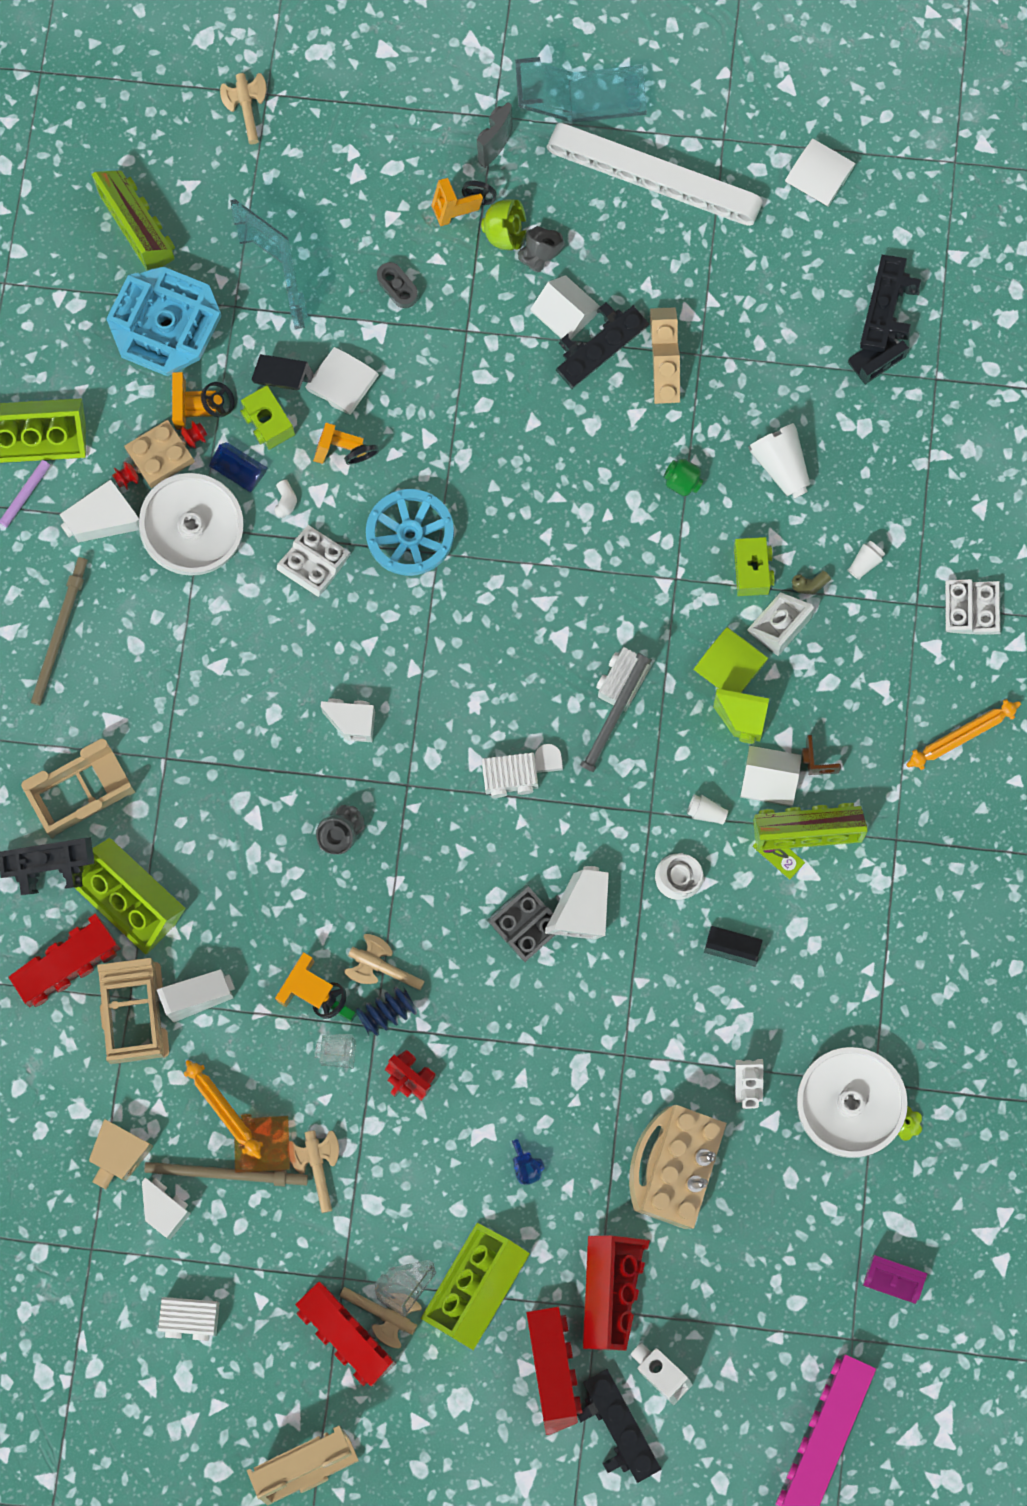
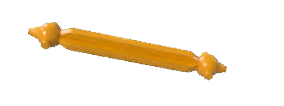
[906,699,1021,770]
[184,1060,263,1159]

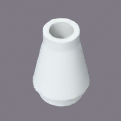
[848,541,885,580]
[687,794,728,825]

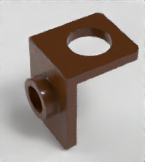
[802,735,841,775]

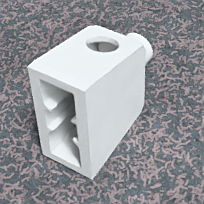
[631,1343,692,1405]

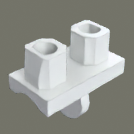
[735,1059,764,1109]

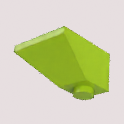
[713,688,769,744]

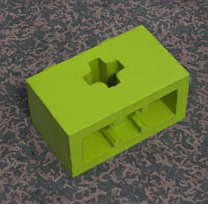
[734,537,774,596]

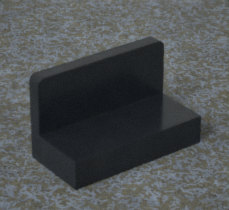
[848,340,909,385]
[251,354,314,390]
[704,926,763,967]

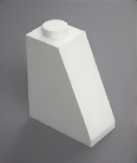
[60,480,139,542]
[545,866,609,940]
[157,969,235,1022]

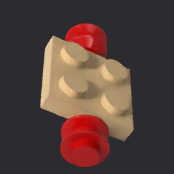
[112,420,208,490]

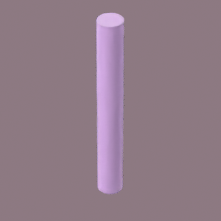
[0,460,51,528]

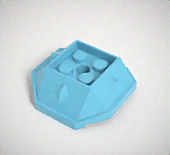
[106,267,221,376]

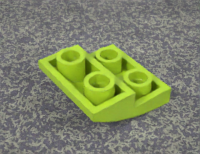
[693,627,769,693]

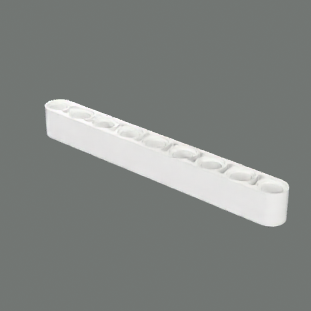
[547,123,763,226]

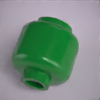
[663,458,703,496]

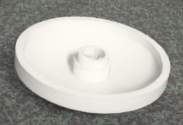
[139,473,243,575]
[797,1047,907,1158]

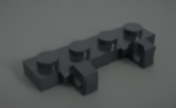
[860,254,922,352]
[556,302,650,389]
[0,837,95,895]
[577,1369,662,1483]

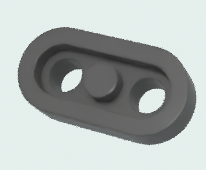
[377,262,418,308]

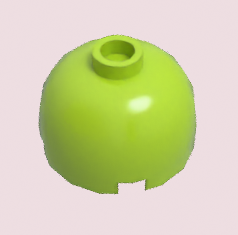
[481,199,526,250]

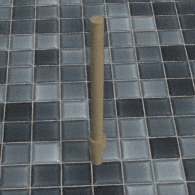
[30,557,88,706]
[144,1162,308,1187]

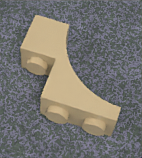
[650,307,680,404]

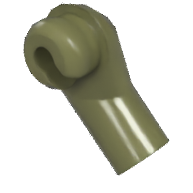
[792,570,831,594]

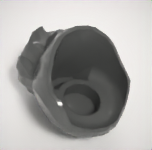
[518,226,564,273]
[316,805,365,855]

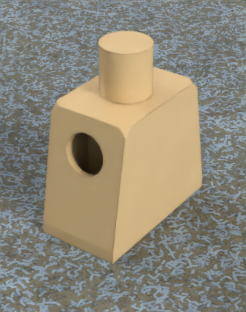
[89,1119,153,1189]

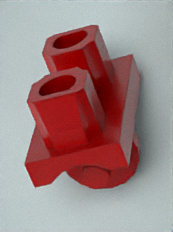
[385,1050,436,1101]

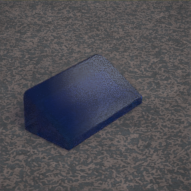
[209,442,268,492]

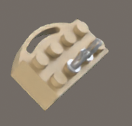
[629,1105,727,1229]

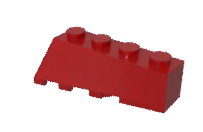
[8,913,121,1007]
[583,1235,650,1351]
[295,1281,397,1387]
[526,1307,582,1435]

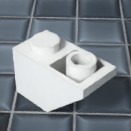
[321,699,375,742]
[142,1178,191,1240]

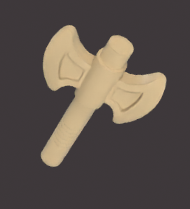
[220,73,267,145]
[345,934,425,991]
[288,1130,339,1213]
[340,1287,422,1349]

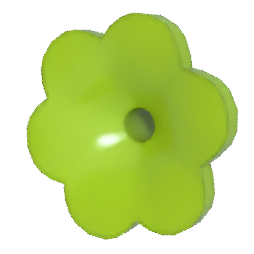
[897,1106,922,1141]

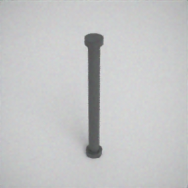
[580,653,652,772]

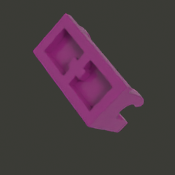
[862,1255,928,1304]

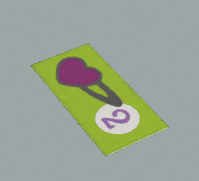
[752,844,805,880]

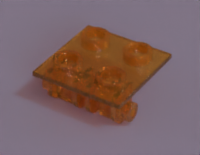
[234,1114,290,1173]

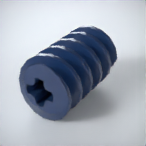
[356,986,417,1037]

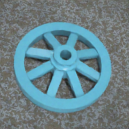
[366,489,454,576]

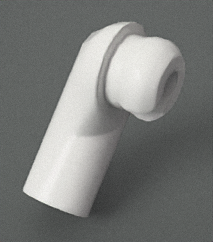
[274,480,297,518]

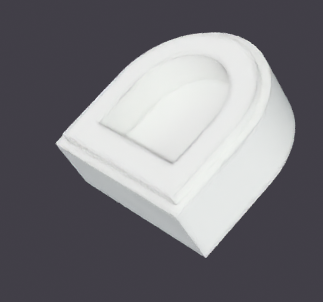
[535,744,563,773]

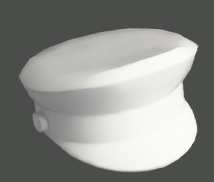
[655,853,704,900]

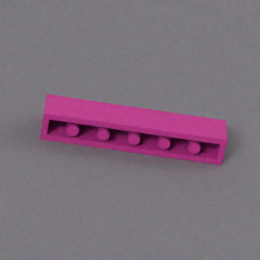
[775,1354,876,1506]

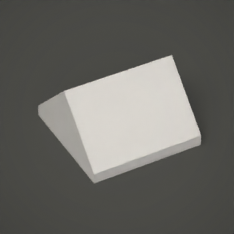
[531,275,601,340]
[747,592,814,656]
[740,746,802,807]

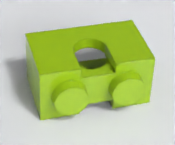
[240,386,295,450]

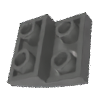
[477,102,513,168]
[487,885,555,962]

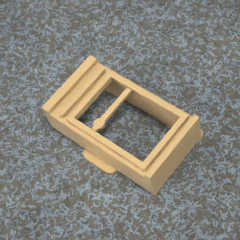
[21,739,135,839]
[97,958,170,1064]
[246,1426,359,1506]

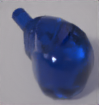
[512,1139,545,1185]

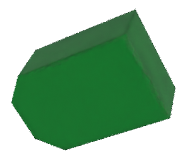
[330,1001,357,1022]

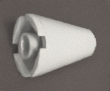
[748,423,810,499]

